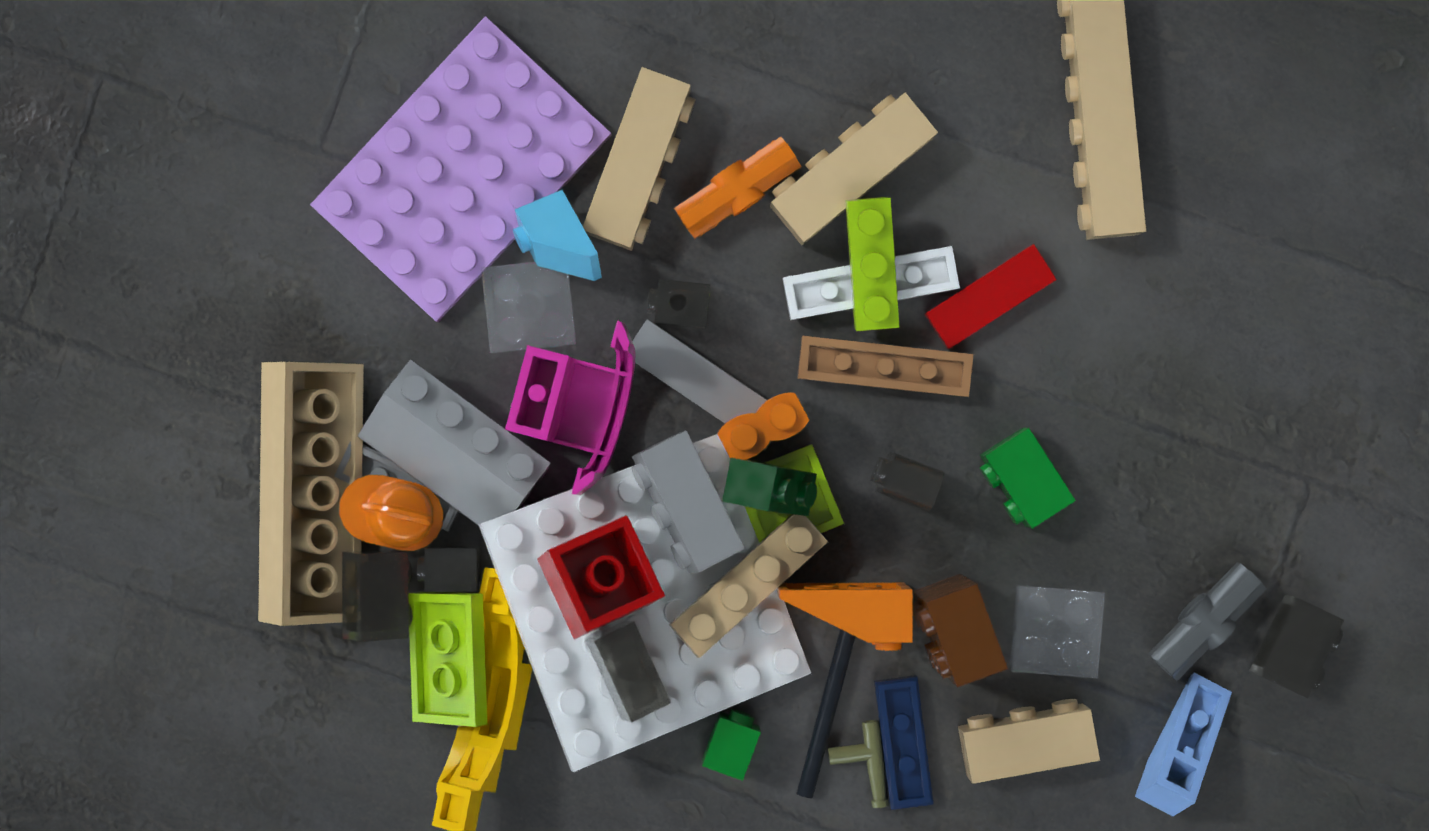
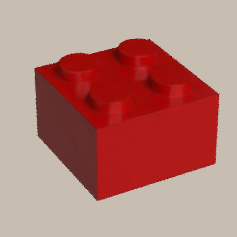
[537,515,665,640]

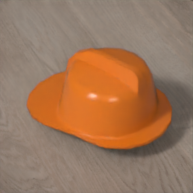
[339,475,443,551]

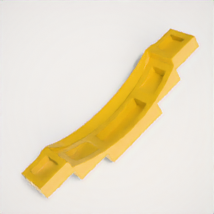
[432,567,532,831]

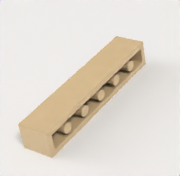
[1057,0,1146,240]

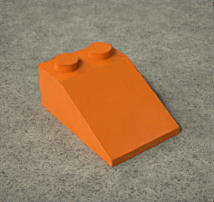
[777,582,913,651]

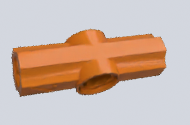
[674,136,802,240]

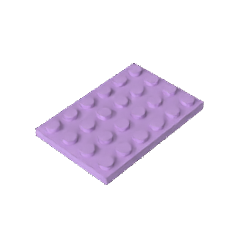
[310,16,612,322]

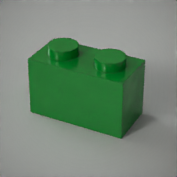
[980,428,1076,529]

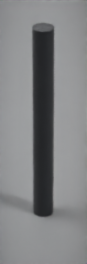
[796,629,856,798]

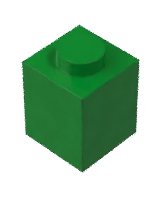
[702,709,761,781]

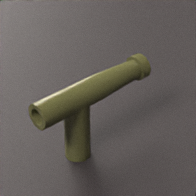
[828,720,889,808]

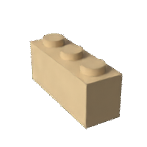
[958,699,1100,784]

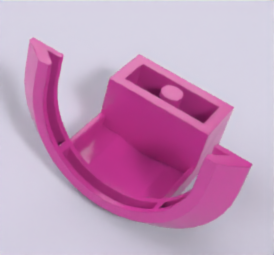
[505,321,635,495]

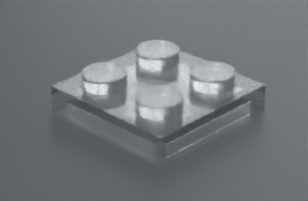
[481,262,577,354]
[1010,585,1105,678]

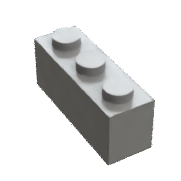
[632,430,745,573]

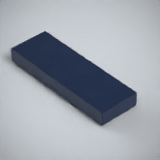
[874,675,934,810]

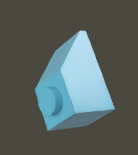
[513,190,602,281]

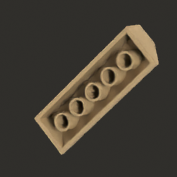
[258,362,364,626]

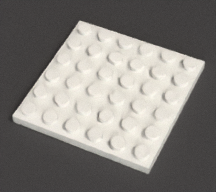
[478,434,811,772]

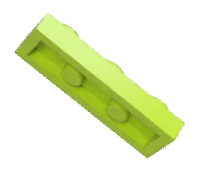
[845,197,899,331]

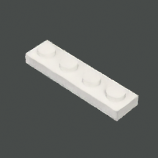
[782,246,960,320]

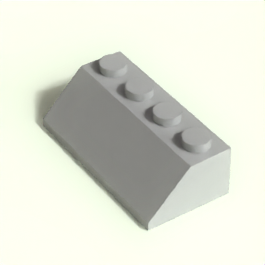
[358,359,551,526]

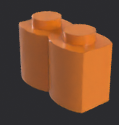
[717,393,809,460]

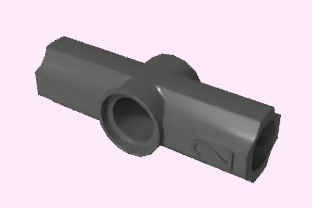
[1148,562,1267,681]

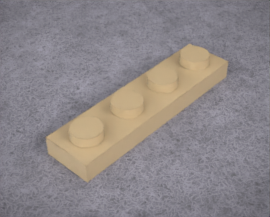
[669,514,828,658]

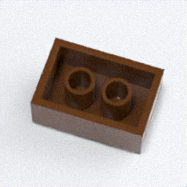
[912,574,1008,688]

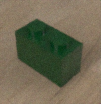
[722,458,817,516]

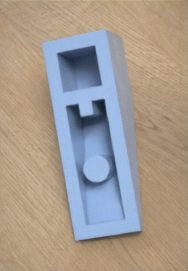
[1135,673,1232,816]

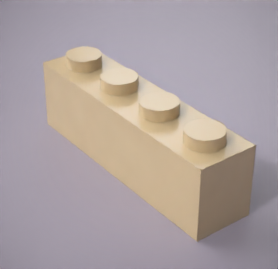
[583,67,696,251]
[770,92,938,245]

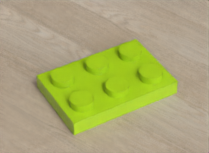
[408,592,487,727]

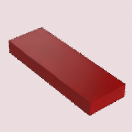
[925,244,1057,349]

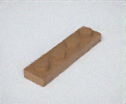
[797,336,974,397]

